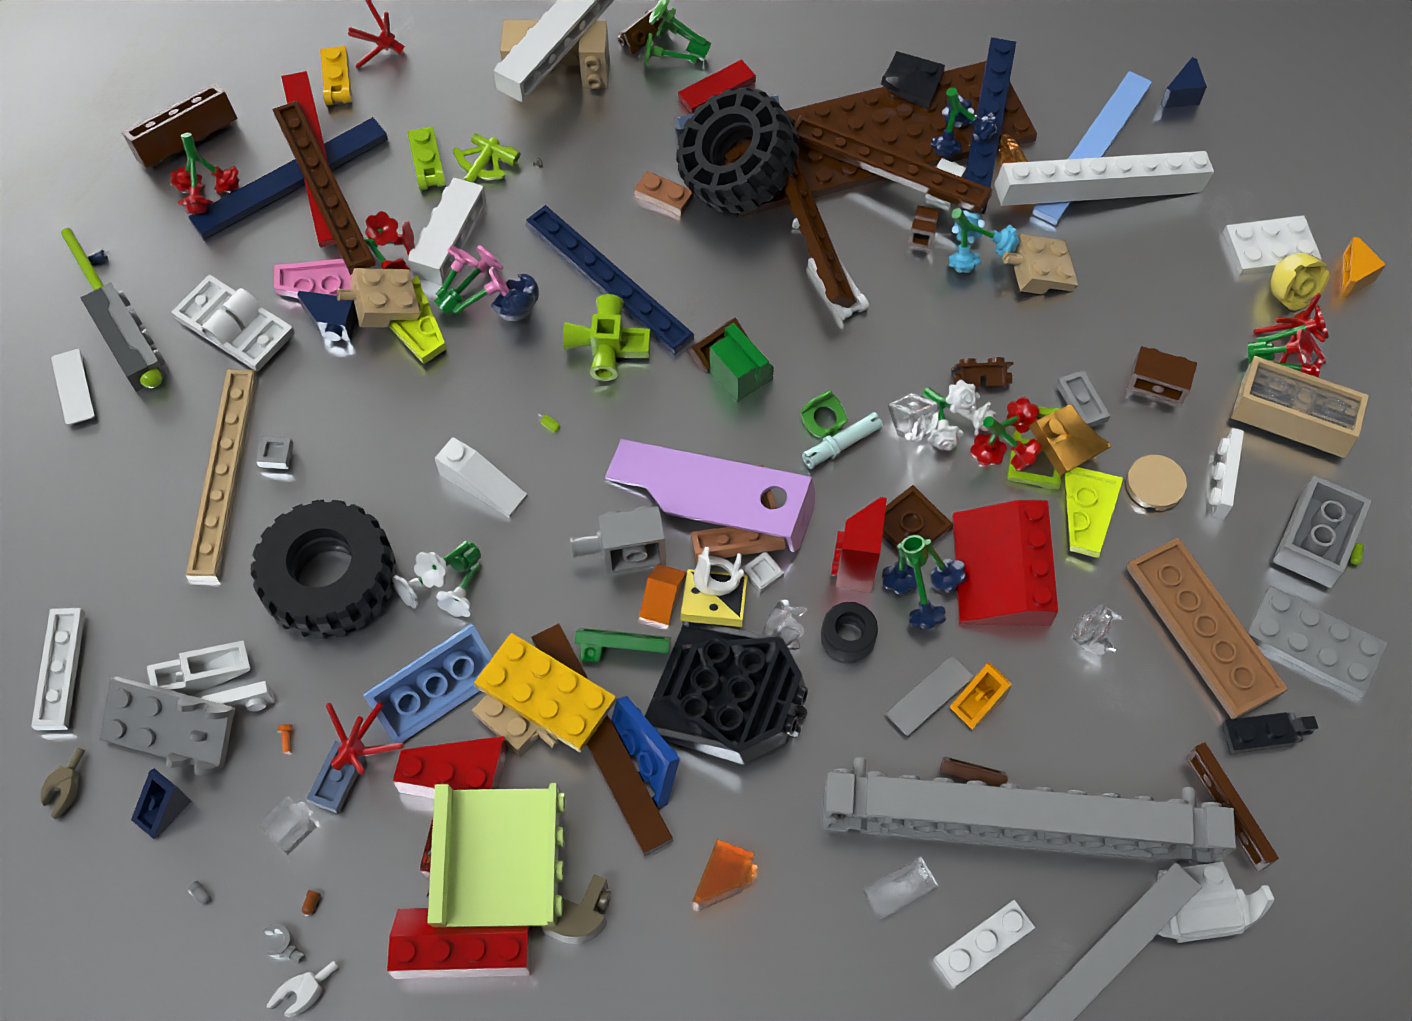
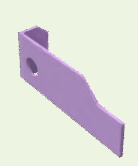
[605,439,815,552]

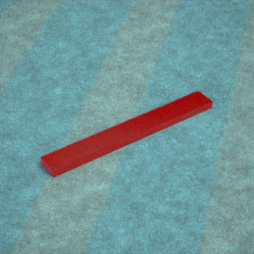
[281,71,336,248]

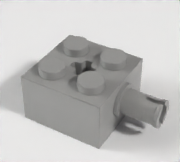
[570,506,666,575]

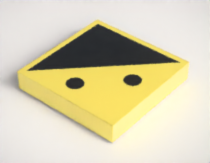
[680,569,748,627]

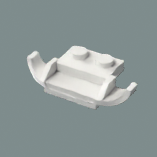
[1157,862,1275,943]

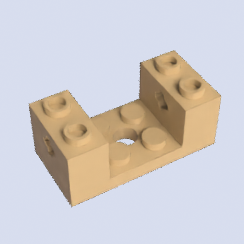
[500,20,610,89]

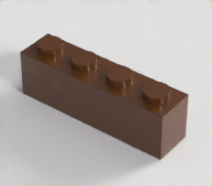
[122,84,238,168]

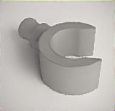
[263,924,305,964]

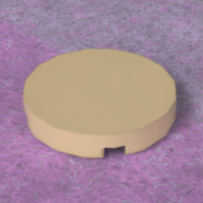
[1126,455,1187,511]

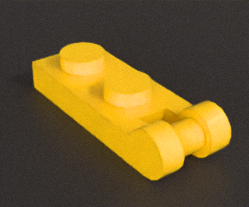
[320,45,352,106]

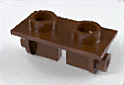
[617,6,663,54]
[951,357,1014,387]

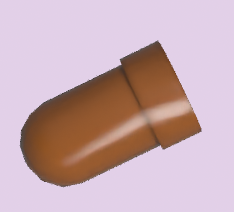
[302,890,321,916]

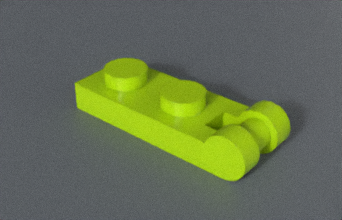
[407,126,446,191]

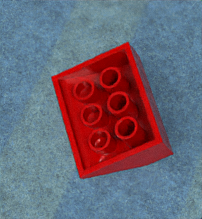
[952,500,1058,626]

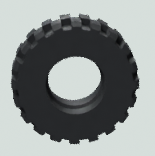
[676,88,799,213]
[251,499,397,639]

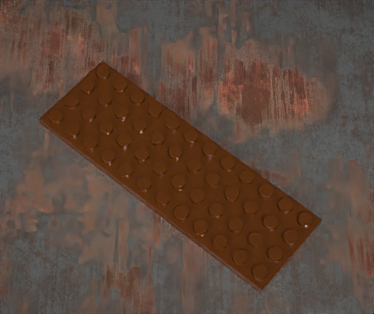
[722,61,1037,217]

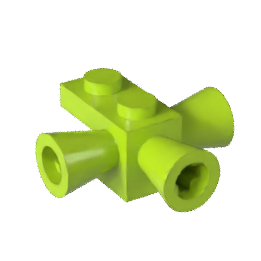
[563,294,650,381]

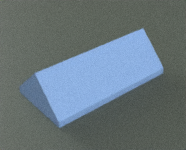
[363,624,492,744]

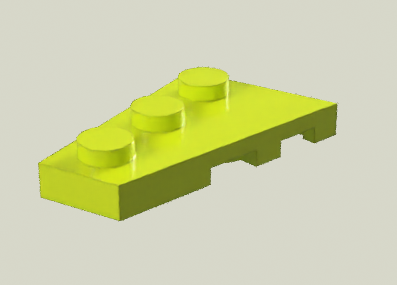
[1064,467,1123,558]

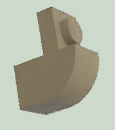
[541,874,611,944]

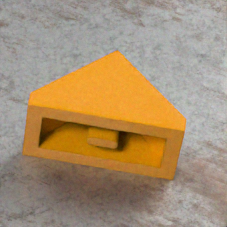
[1341,237,1386,298]
[950,662,1013,729]

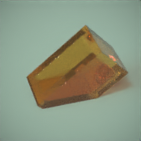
[692,839,758,911]

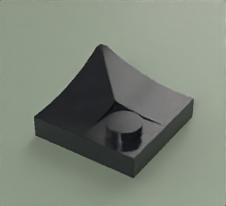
[881,51,945,109]

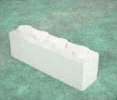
[408,177,487,285]

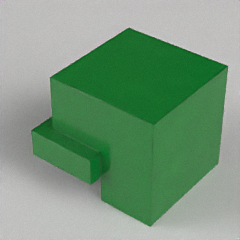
[710,323,774,402]

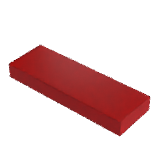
[678,59,756,113]

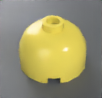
[1270,253,1330,311]

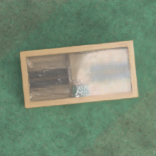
[1231,356,1369,458]

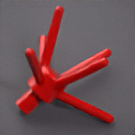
[348,0,405,69]
[1253,293,1326,364]
[326,702,404,774]

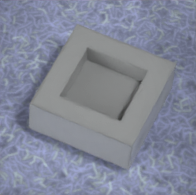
[256,436,294,469]

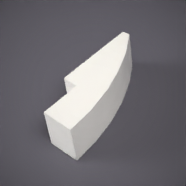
[147,641,250,695]

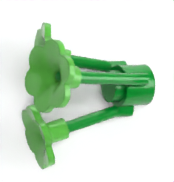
[644,0,711,66]

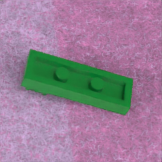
[575,628,672,662]

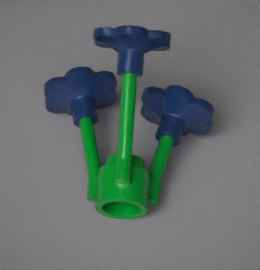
[882,535,967,629]

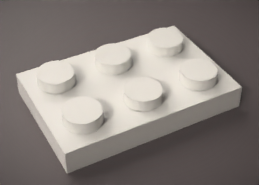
[1223,215,1322,276]

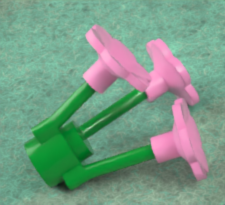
[434,245,510,316]

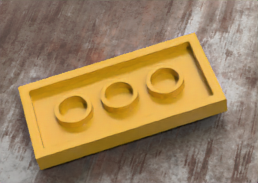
[474,633,617,753]

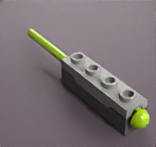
[61,228,167,392]

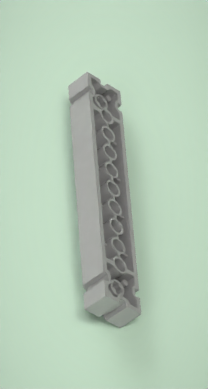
[821,758,1236,864]

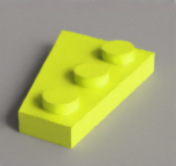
[388,276,446,364]

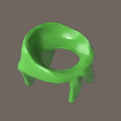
[801,390,848,438]

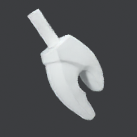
[267,961,339,1017]

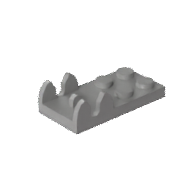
[99,676,235,775]

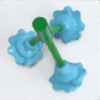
[948,208,1019,273]

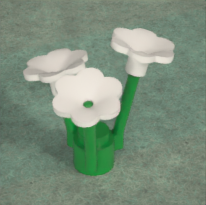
[392,541,481,617]

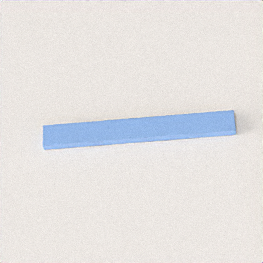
[1032,71,1152,226]

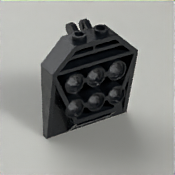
[644,622,808,765]

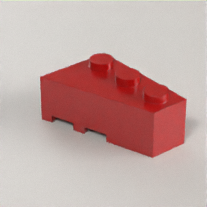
[393,736,508,799]

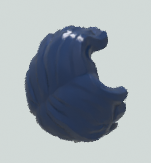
[491,274,539,321]

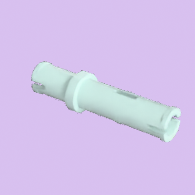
[802,412,883,469]

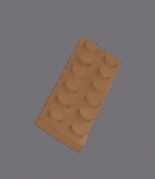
[1126,537,1288,719]

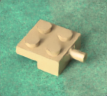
[1002,234,1078,294]
[337,268,420,327]
[472,695,561,758]

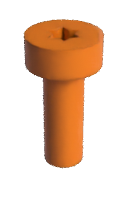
[278,724,293,754]

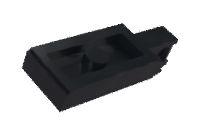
[1222,712,1318,754]

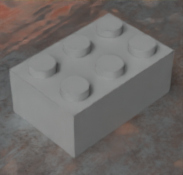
[1272,475,1372,588]

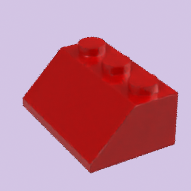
[831,497,887,593]

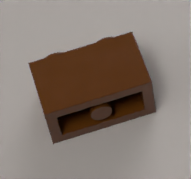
[1127,346,1197,405]

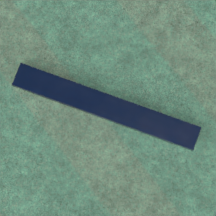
[188,117,388,240]
[526,205,694,355]

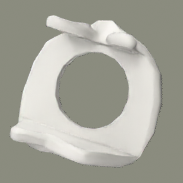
[693,547,744,596]

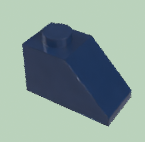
[298,291,358,341]

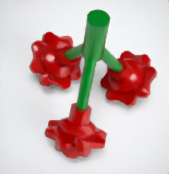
[170,133,240,215]

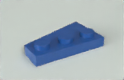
[611,696,680,809]

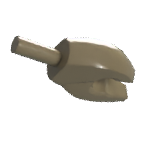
[41,748,85,819]

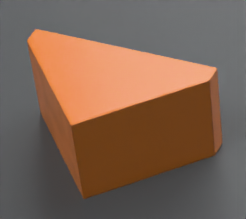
[639,564,687,628]

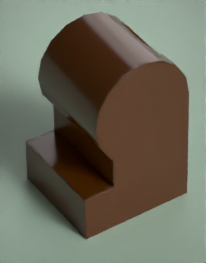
[908,205,939,250]

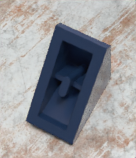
[1160,57,1207,108]
[131,768,191,839]

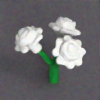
[922,380,997,451]

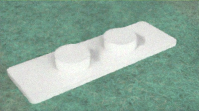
[51,349,95,426]

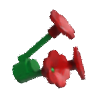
[1248,305,1329,377]

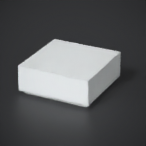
[742,552,784,594]

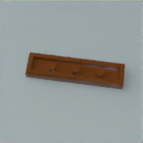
[1187,742,1279,871]

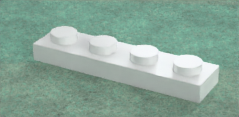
[31,608,85,731]

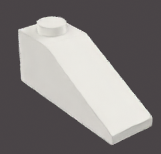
[435,437,528,518]

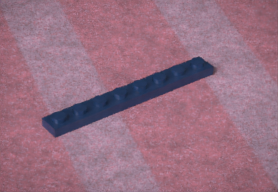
[959,37,1017,214]

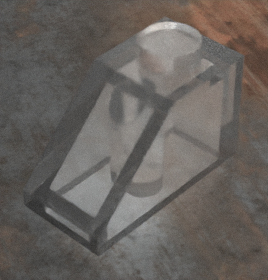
[887,393,940,442]

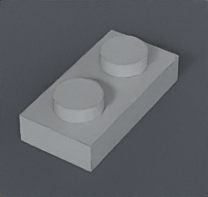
[1056,370,1111,428]

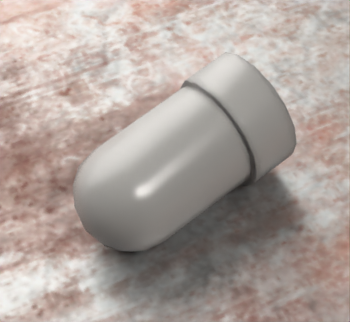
[188,881,211,904]

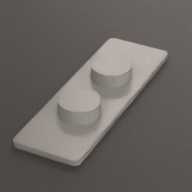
[886,656,973,736]

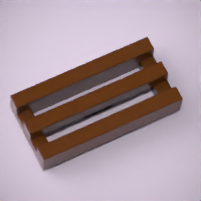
[940,756,1008,787]

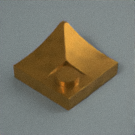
[1029,404,1112,476]

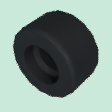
[821,602,878,663]

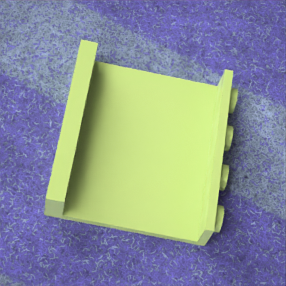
[428,783,565,928]

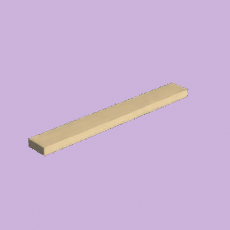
[185,369,258,581]

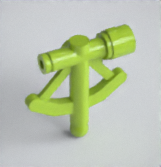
[453,133,521,183]

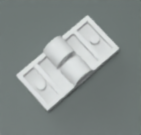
[171,274,295,372]

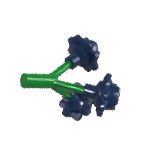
[931,88,997,158]

